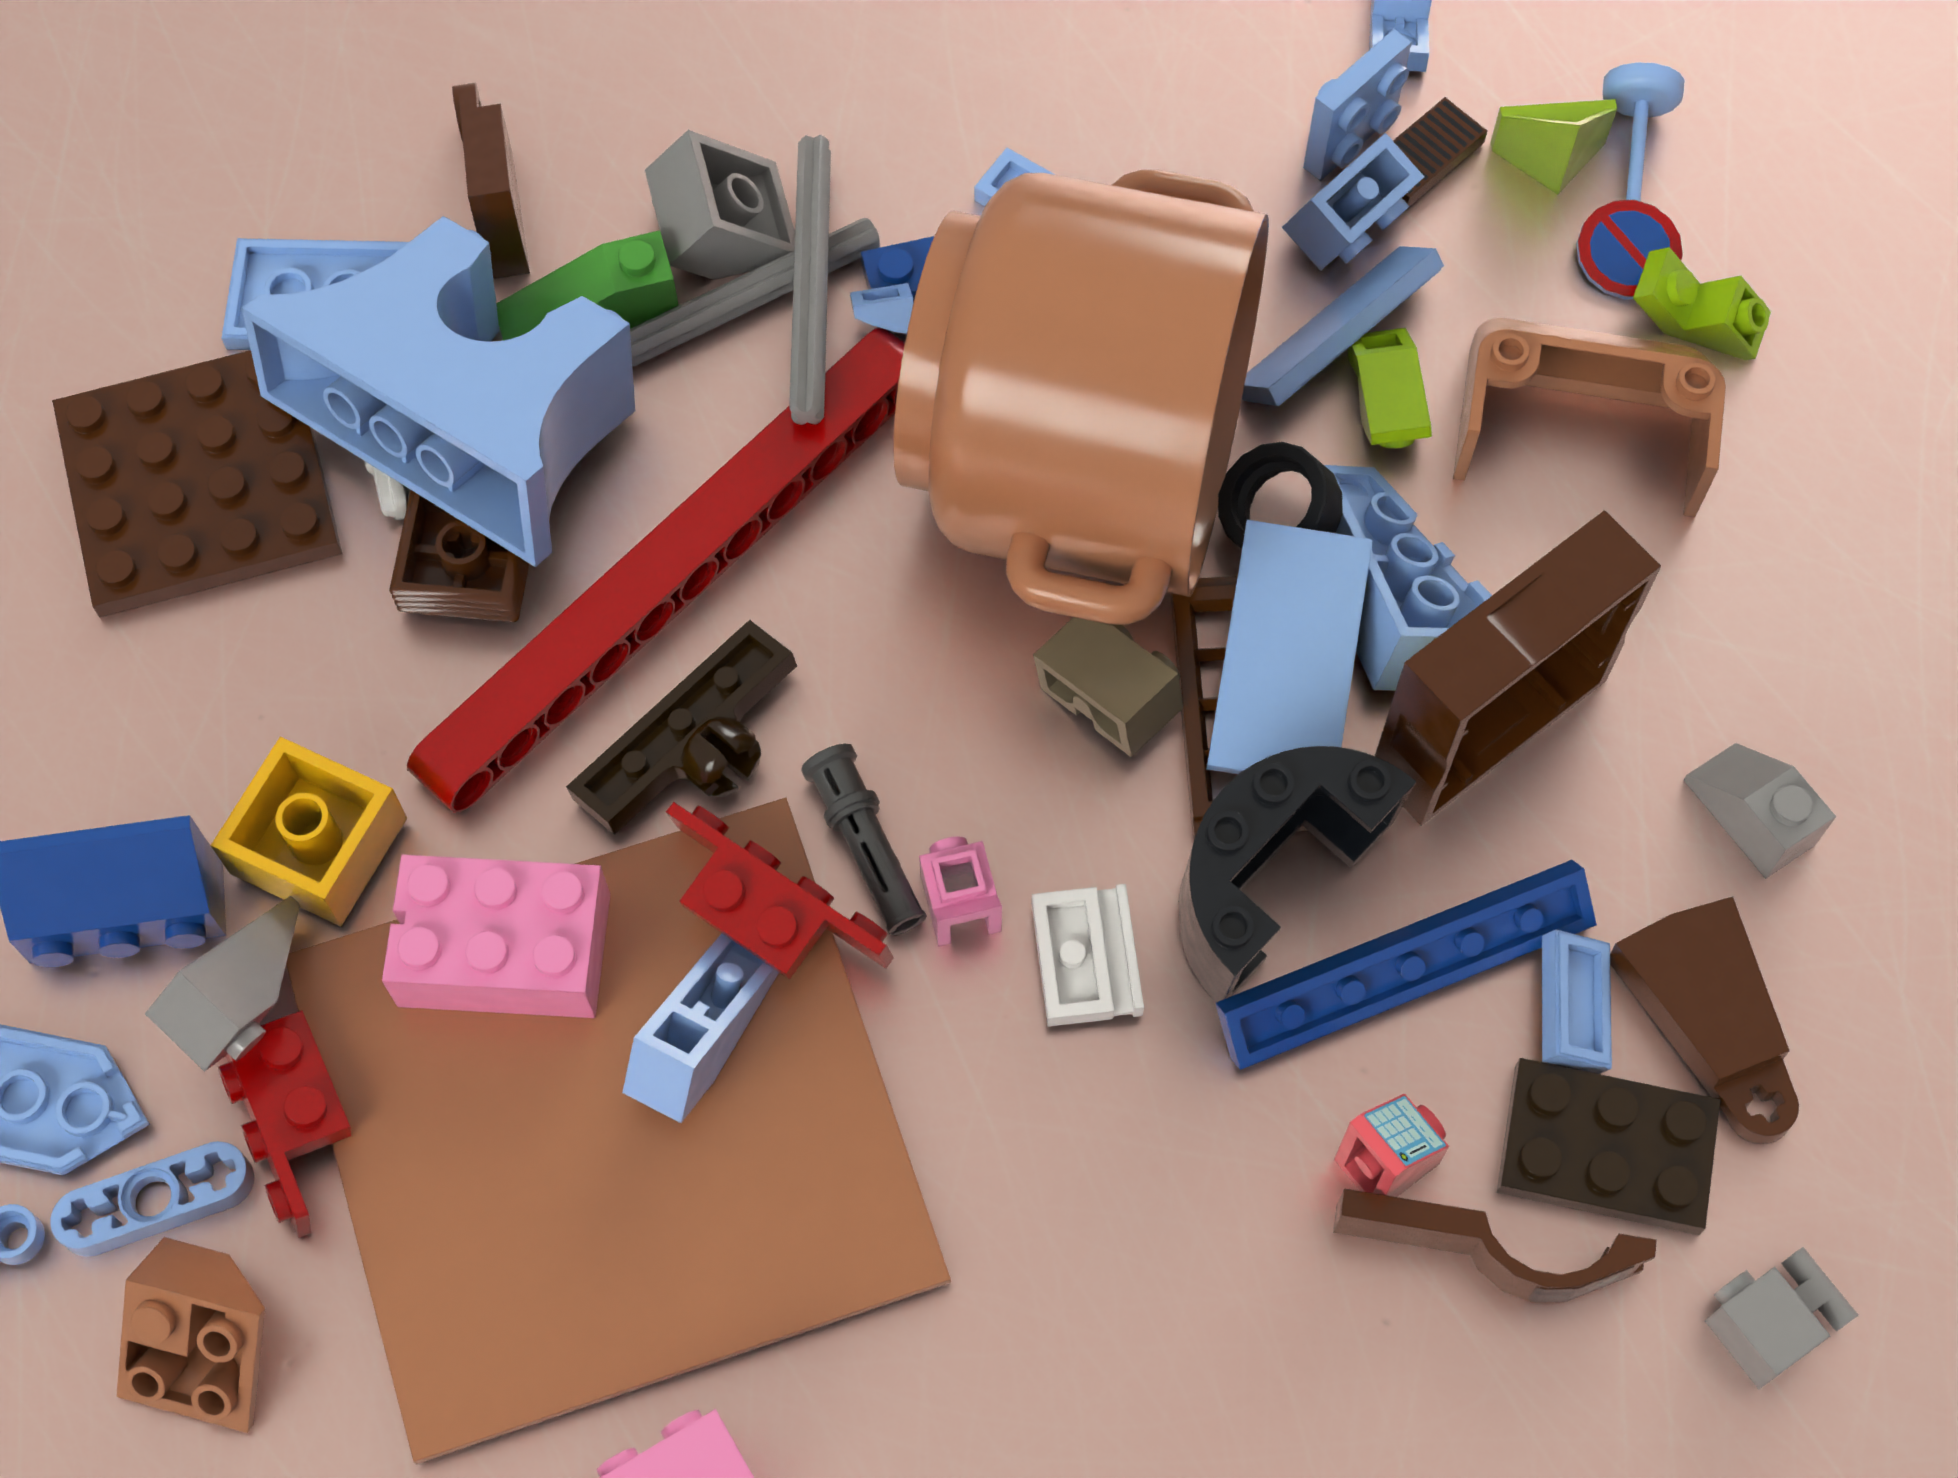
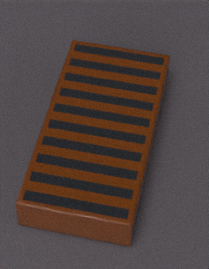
[1393,97,1487,209]

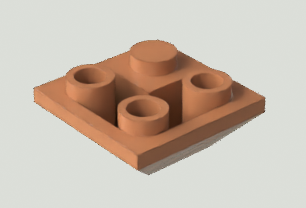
[116,1237,265,1433]

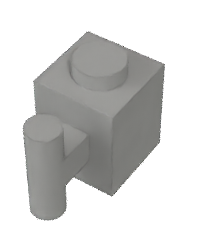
[1705,1247,1858,1389]

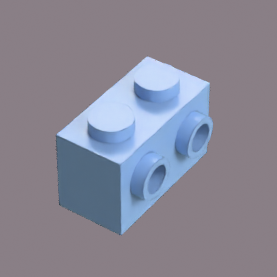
[1282,133,1424,271]

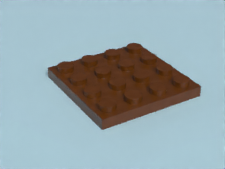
[52,350,342,617]

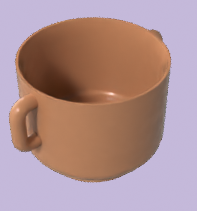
[893,169,1269,625]

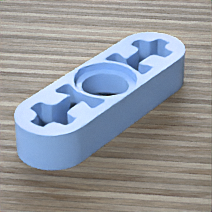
[50,1141,254,1257]

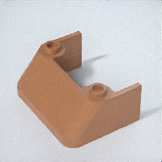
[1453,318,1726,517]

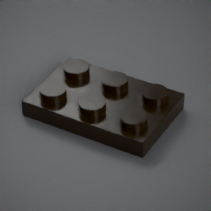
[1496,1058,1721,1235]

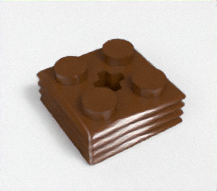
[389,490,529,622]

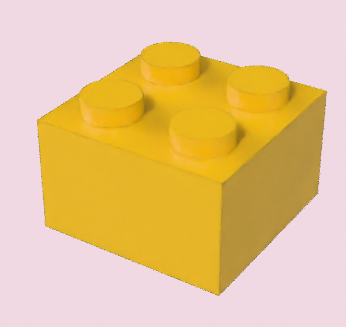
[210,736,407,927]

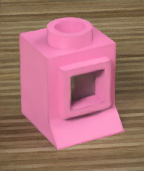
[919,836,1002,946]

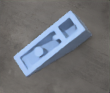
[622,933,779,1123]

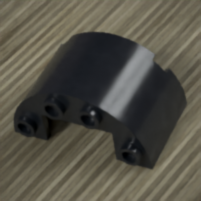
[1178,746,1417,1002]

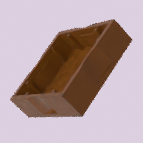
[1375,510,1661,826]

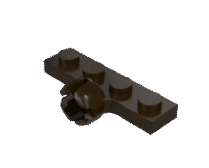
[566,620,797,835]

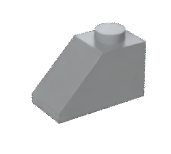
[1684,743,1836,879]

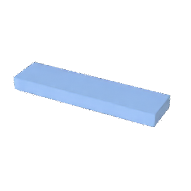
[1242,246,1444,406]

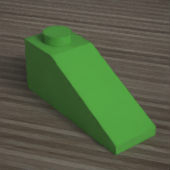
[496,230,679,340]

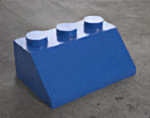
[0,815,226,967]

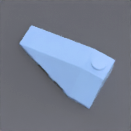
[1324,465,1492,691]

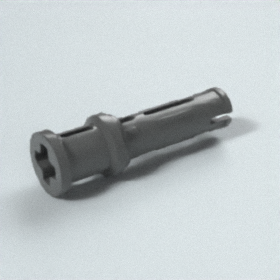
[801,743,927,935]

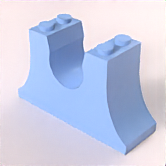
[242,216,635,567]

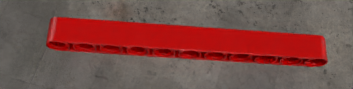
[407,327,905,813]

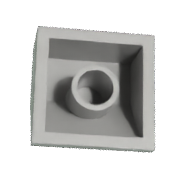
[645,130,795,280]

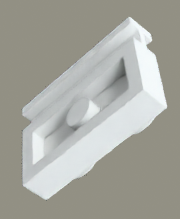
[1031,884,1144,1027]

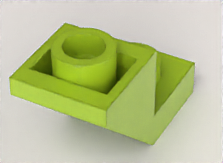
[1633,247,1771,360]
[1347,328,1432,448]

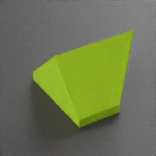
[1490,99,1617,195]

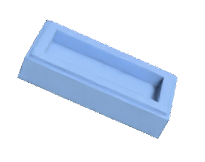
[1542,929,1612,1074]

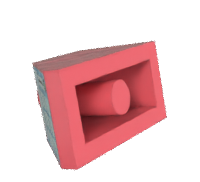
[1334,1093,1449,1197]

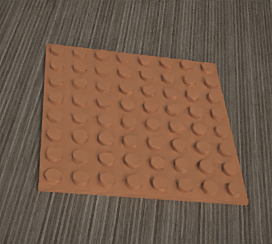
[286,797,951,1464]

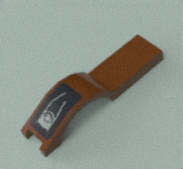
[1333,1189,1657,1303]

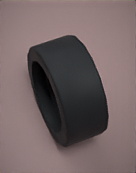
[1218,442,1343,549]

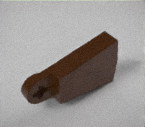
[452,83,530,279]
[1610,896,1799,1144]

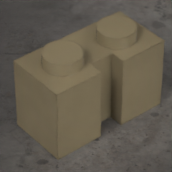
[1033,617,1184,758]

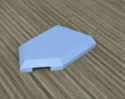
[0,1024,150,1176]

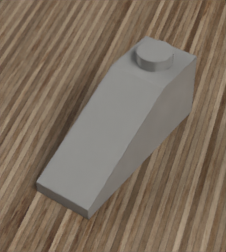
[145,896,300,1072]

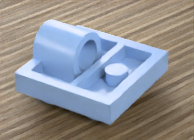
[1303,29,1412,181]

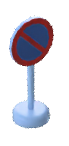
[1576,62,1685,299]

